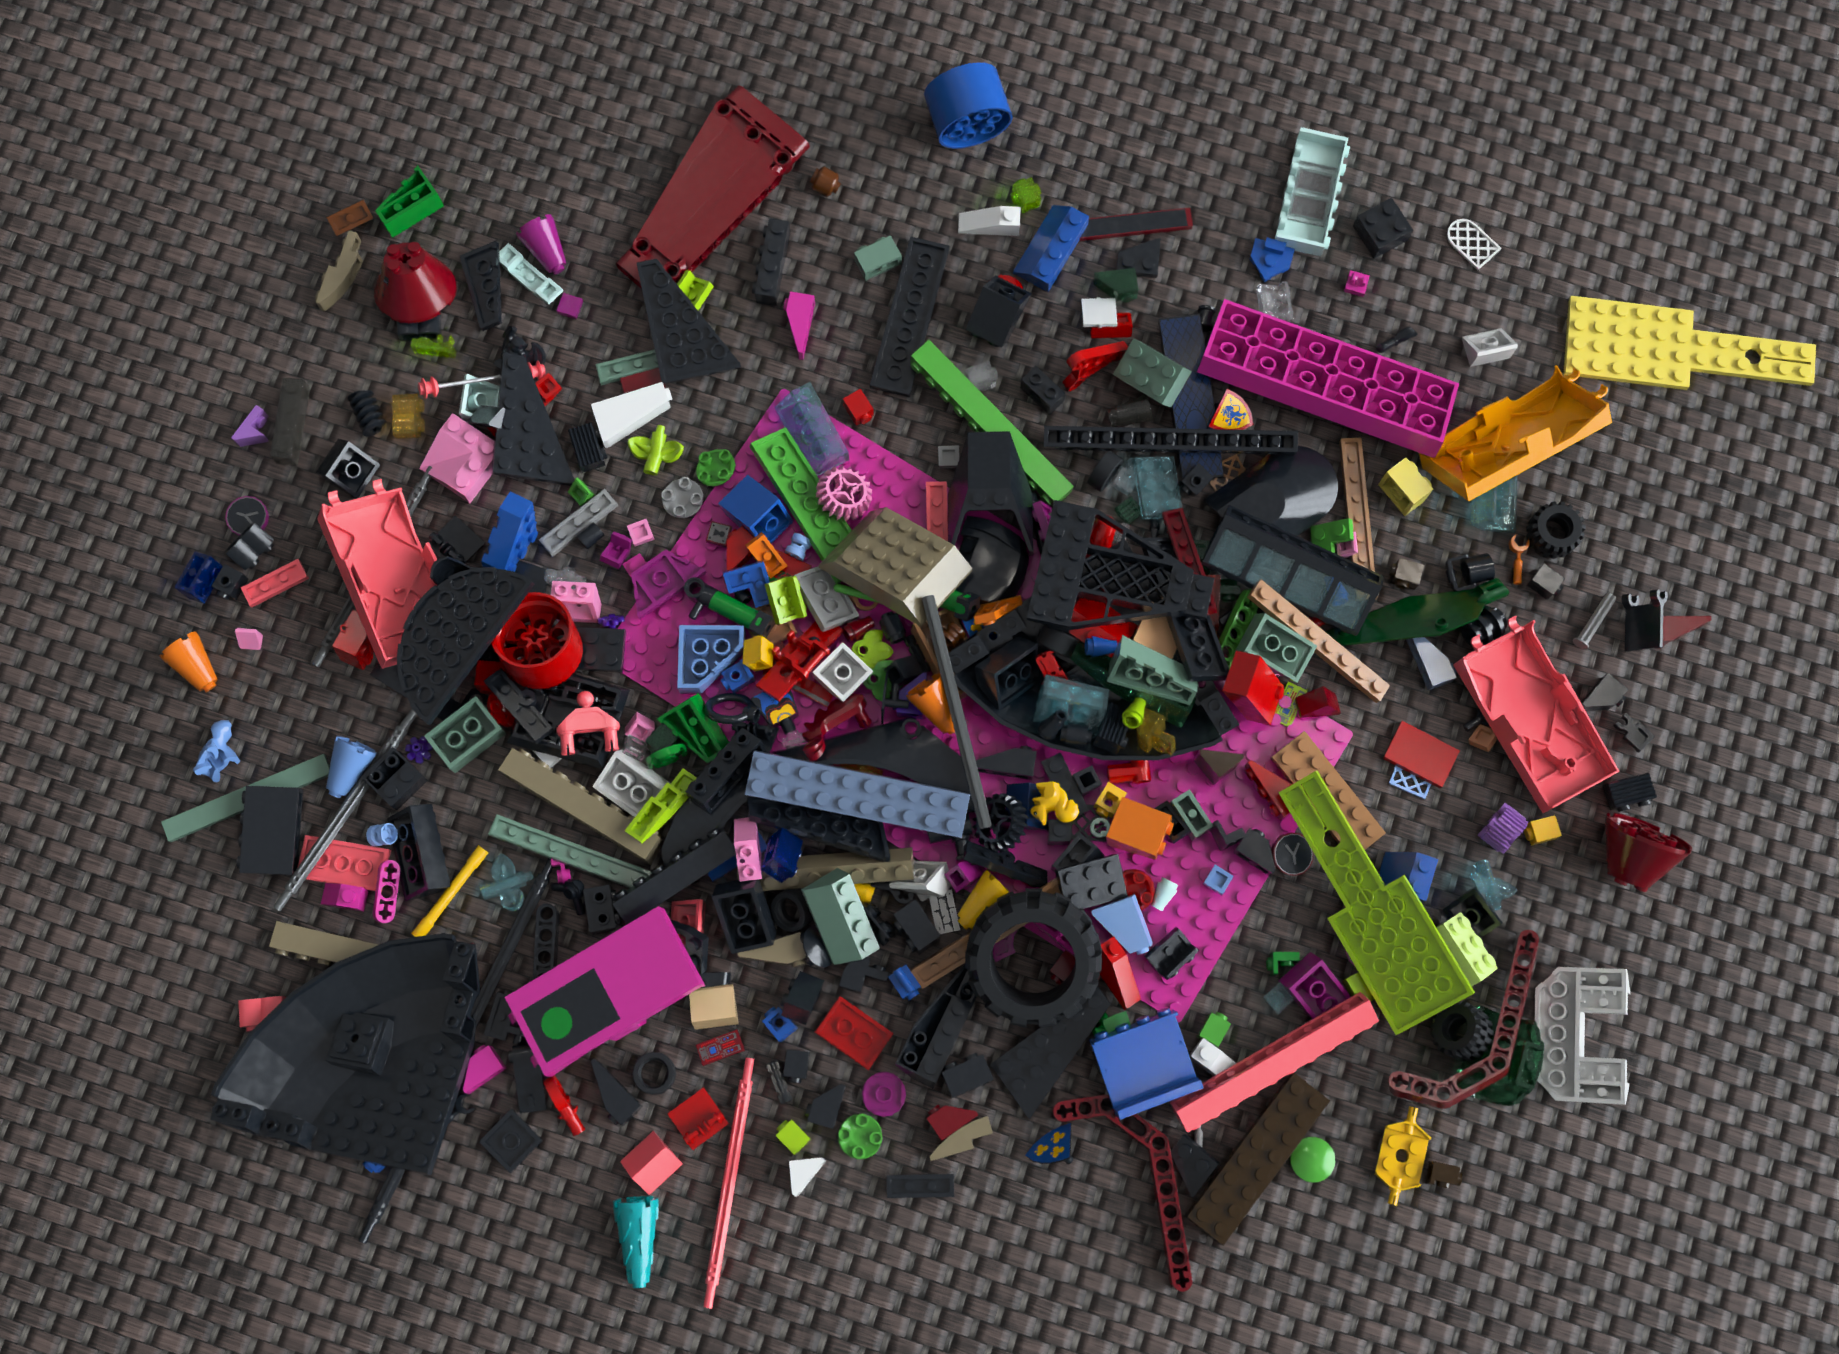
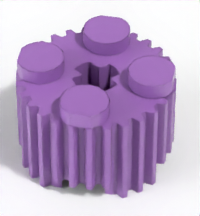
[1478,803,1528,854]

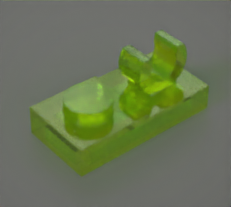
[411,334,457,359]

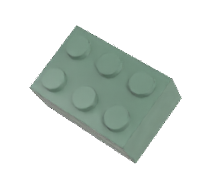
[1113,338,1192,408]
[424,696,506,773]

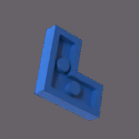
[722,560,770,608]

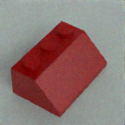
[1069,597,1137,660]

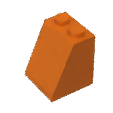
[1106,797,1174,860]

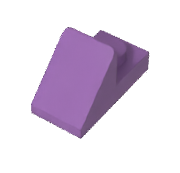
[231,405,269,447]

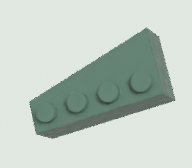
[1107,635,1198,705]

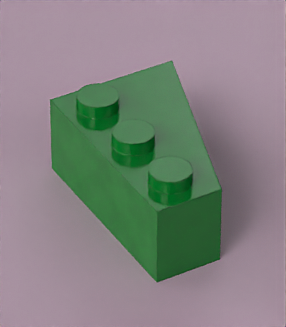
[375,165,444,238]
[657,693,729,763]

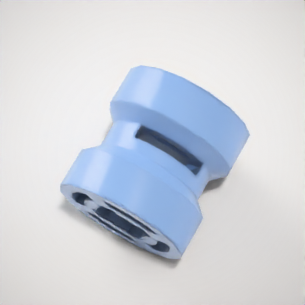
[784,533,811,561]
[366,823,398,847]

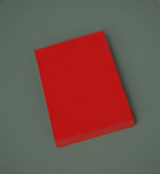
[1382,721,1460,789]
[815,996,894,1071]

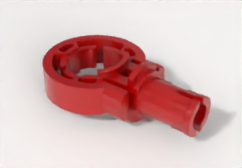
[543,1075,585,1136]

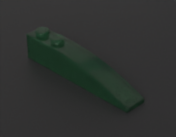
[1070,642,1196,728]

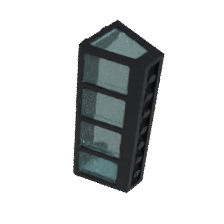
[1202,505,1384,636]

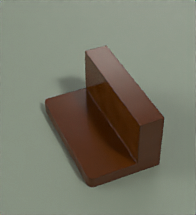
[326,199,373,236]

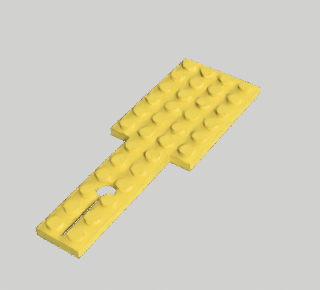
[1564,296,1816,390]

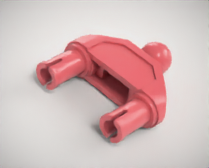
[556,691,620,756]

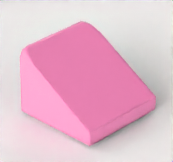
[1336,532,1358,558]
[235,628,263,650]

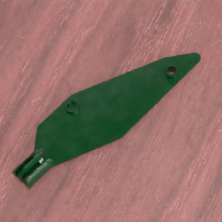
[1325,578,1509,645]

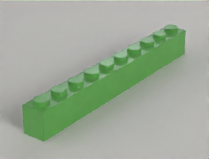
[910,340,1074,507]

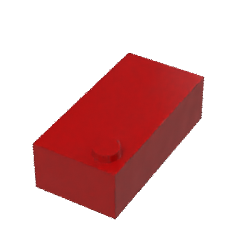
[1222,651,1284,725]

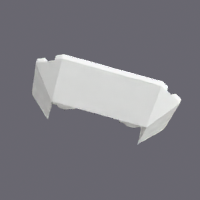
[1533,967,1630,1105]

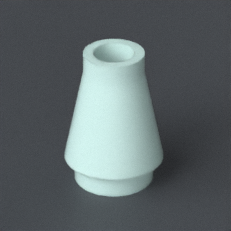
[1151,877,1178,911]

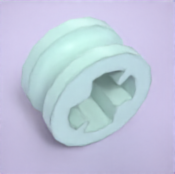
[1090,818,1110,838]

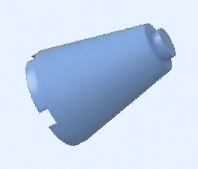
[326,736,377,798]

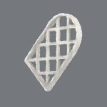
[1447,219,1501,270]

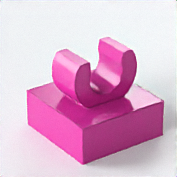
[1344,270,1370,297]

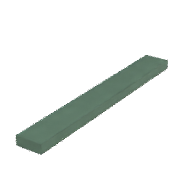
[161,754,330,842]
[488,814,652,888]

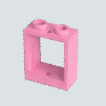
[551,581,602,623]
[734,817,762,882]

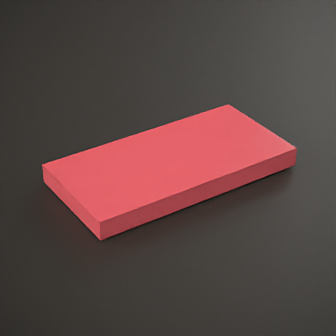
[297,835,391,893]

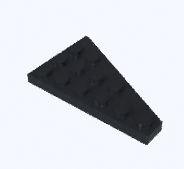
[636,259,741,385]

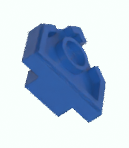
[1250,237,1295,282]

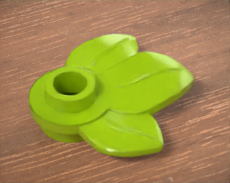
[852,629,894,669]

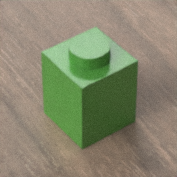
[1197,1012,1231,1047]

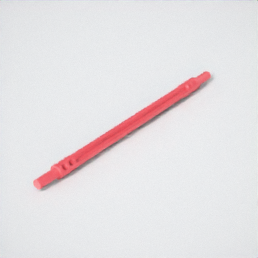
[703,1058,754,1309]

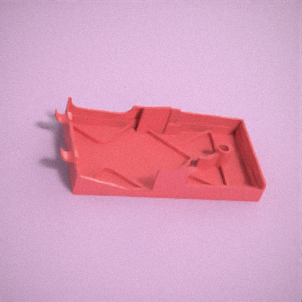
[1453,616,1620,813]

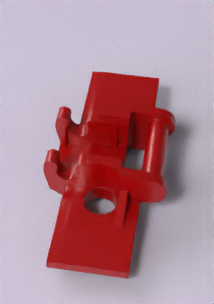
[756,621,844,701]

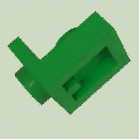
[1266,952,1300,976]

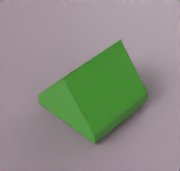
[568,478,595,506]

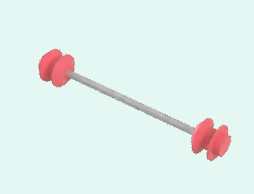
[418,361,546,399]

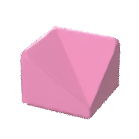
[625,712,655,745]

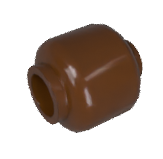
[809,166,841,197]

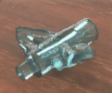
[480,854,534,911]
[1469,860,1517,911]

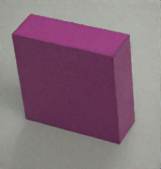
[556,293,583,320]

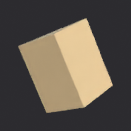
[689,984,739,1030]

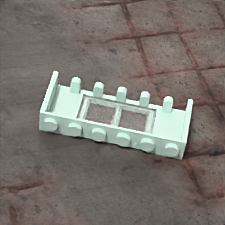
[1275,127,1350,257]

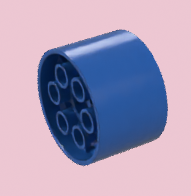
[924,63,1013,149]

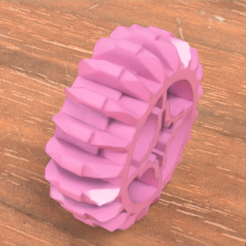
[816,465,872,522]

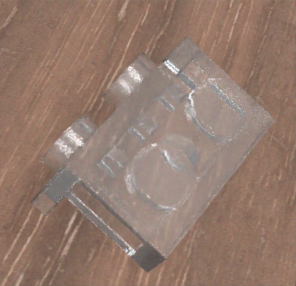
[1256,282,1293,322]

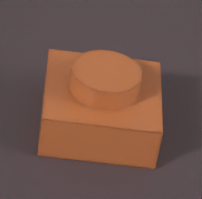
[1469,724,1497,752]

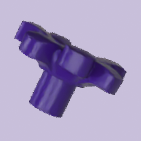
[597,614,625,629]
[405,736,433,764]

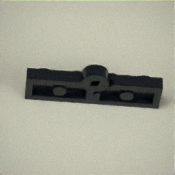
[484,668,554,744]
[963,841,1047,888]

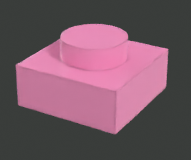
[627,519,655,547]

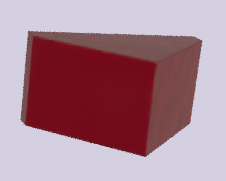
[1295,686,1341,718]

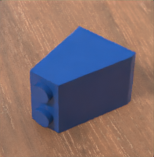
[718,475,794,544]
[1379,852,1438,903]

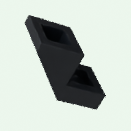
[1072,765,1102,797]

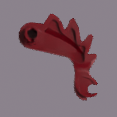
[802,694,872,761]

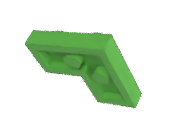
[1311,518,1354,553]

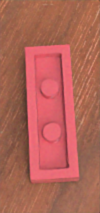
[926,481,948,541]
[241,559,309,607]

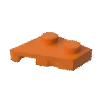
[974,595,1023,626]

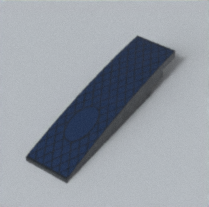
[1158,314,1224,479]

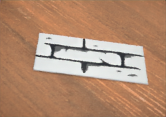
[929,889,960,934]

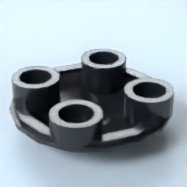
[800,925,832,968]

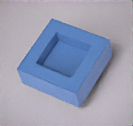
[1203,865,1234,895]

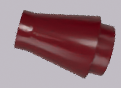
[842,616,875,642]

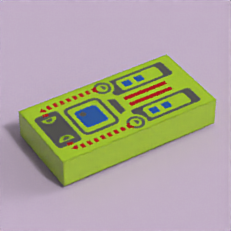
[1275,681,1308,727]

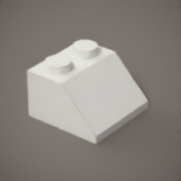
[813,642,873,702]

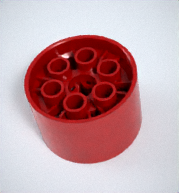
[492,592,583,689]

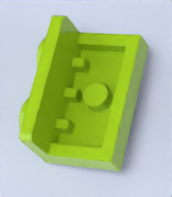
[677,270,714,311]
[764,576,807,625]

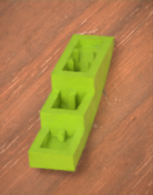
[625,769,697,843]

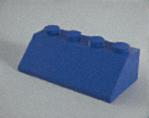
[1013,205,1089,292]

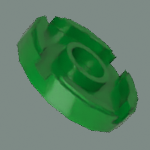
[645,744,688,769]

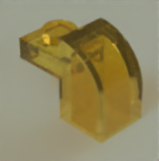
[1136,708,1176,756]

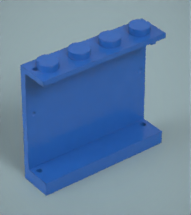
[1090,1008,1204,1120]

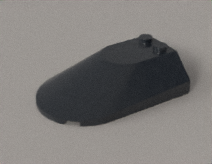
[1203,446,1338,568]

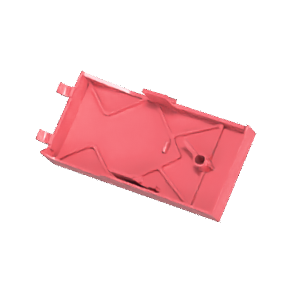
[317,479,437,669]

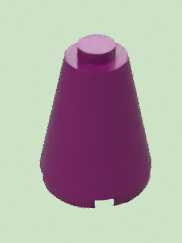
[516,214,567,275]

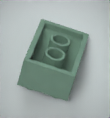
[1235,613,1317,683]

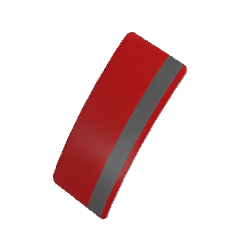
[792,678,833,707]

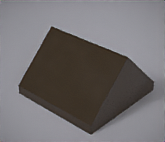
[1194,749,1244,785]

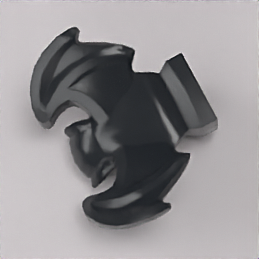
[493,326,546,369]

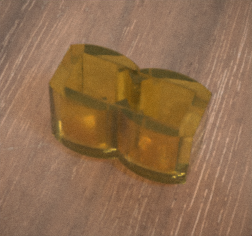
[392,394,425,439]

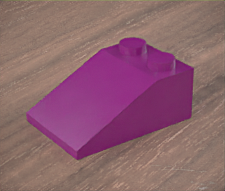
[1278,952,1351,1020]

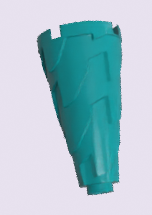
[613,1196,659,1288]

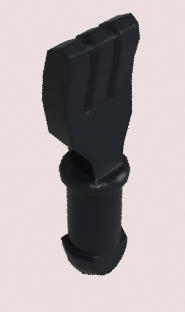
[1376,327,1418,353]

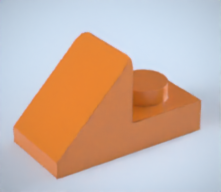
[745,532,787,578]

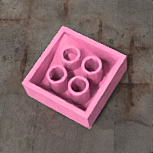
[419,413,494,503]

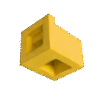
[1094,782,1127,818]

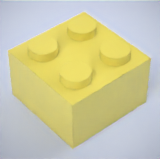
[1378,458,1433,516]

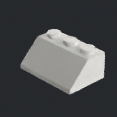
[592,749,671,817]

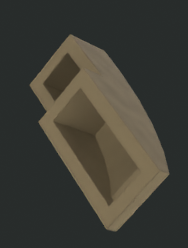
[930,1116,993,1161]

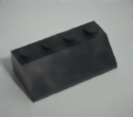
[387,804,450,901]

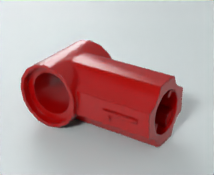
[1107,760,1151,784]

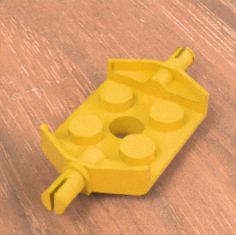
[1375,1106,1431,1206]

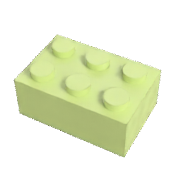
[1436,912,1498,987]

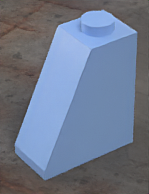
[1091,894,1153,955]

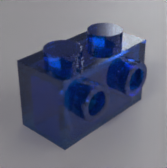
[174,551,223,604]
[761,827,803,883]

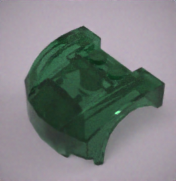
[1456,1006,1544,1106]

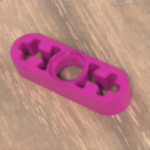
[373,860,400,923]

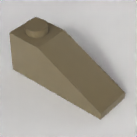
[737,932,806,968]

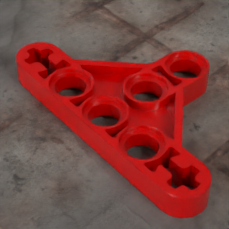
[1062,341,1129,392]

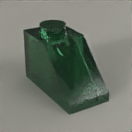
[1093,268,1139,302]

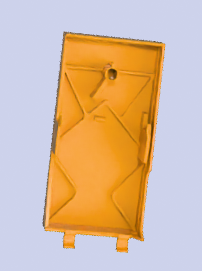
[1419,365,1612,501]

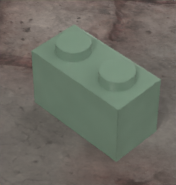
[854,235,902,281]
[1170,789,1213,841]

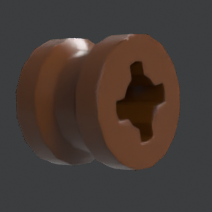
[943,622,966,649]

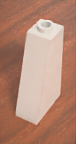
[591,382,672,448]

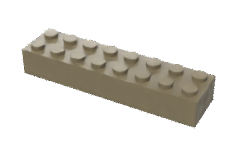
[498,748,664,865]

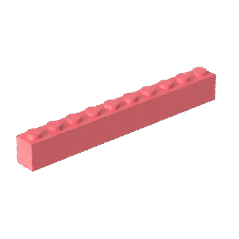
[1169,992,1379,1133]

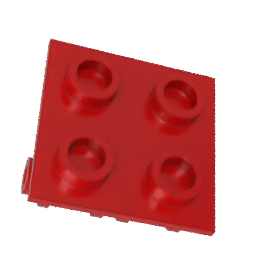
[668,1087,729,1150]

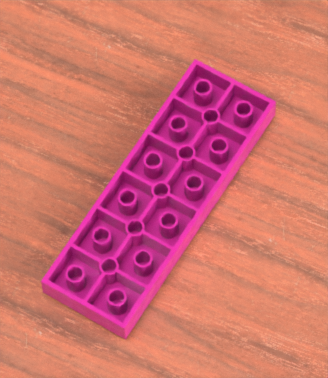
[1197,299,1459,458]

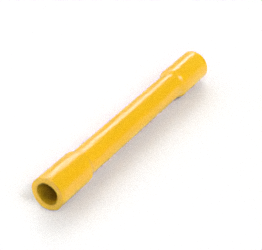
[411,845,488,937]

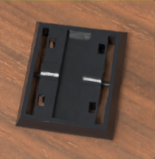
[507,674,630,770]

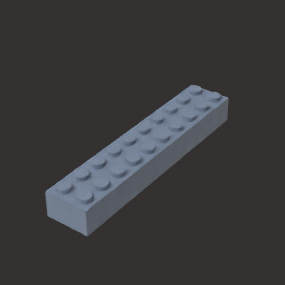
[745,750,970,838]

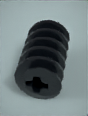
[347,390,386,437]

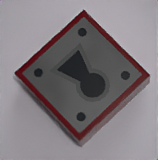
[706,521,732,547]

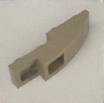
[315,231,363,311]

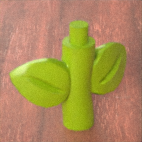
[628,425,684,476]

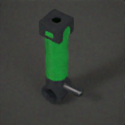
[684,577,775,638]
[940,590,981,622]

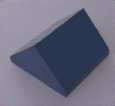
[1005,782,1048,831]

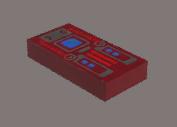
[696,1029,745,1066]

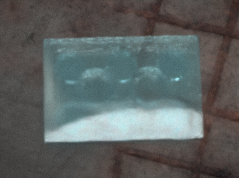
[1132,456,1182,519]

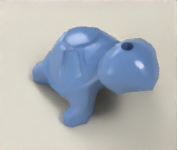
[193,720,240,782]

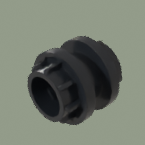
[1461,605,1507,646]

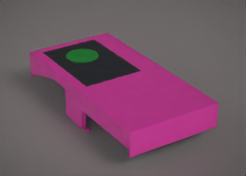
[505,906,705,1077]

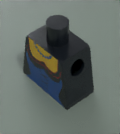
[751,690,799,735]

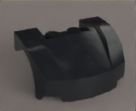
[955,516,1029,604]

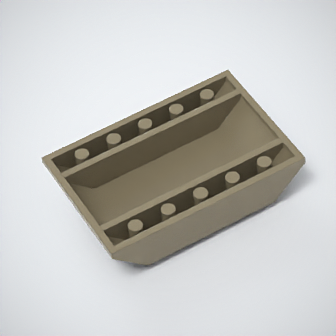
[819,507,972,627]

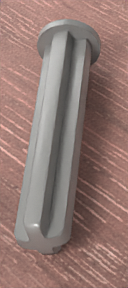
[1573,593,1616,650]

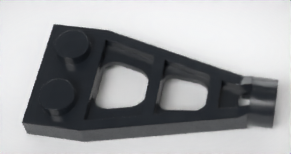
[647,912,709,974]

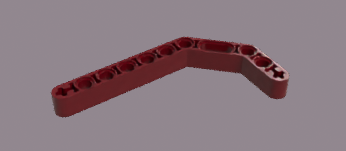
[1388,930,1539,1109]
[1052,1095,1192,1292]

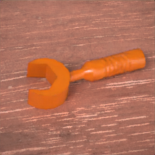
[1509,534,1530,585]

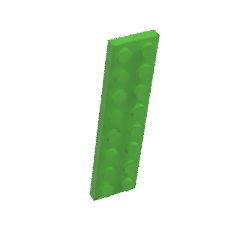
[749,427,852,584]

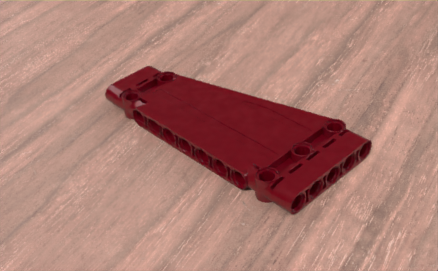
[615,85,810,289]

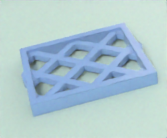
[1388,766,1432,799]

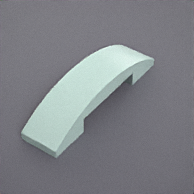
[499,243,563,305]

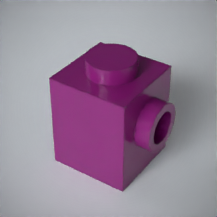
[944,860,983,893]

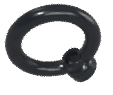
[704,693,761,724]

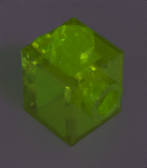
[1010,177,1041,214]

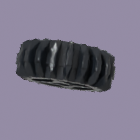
[972,793,1029,852]

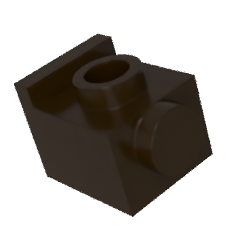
[1425,1161,1462,1189]

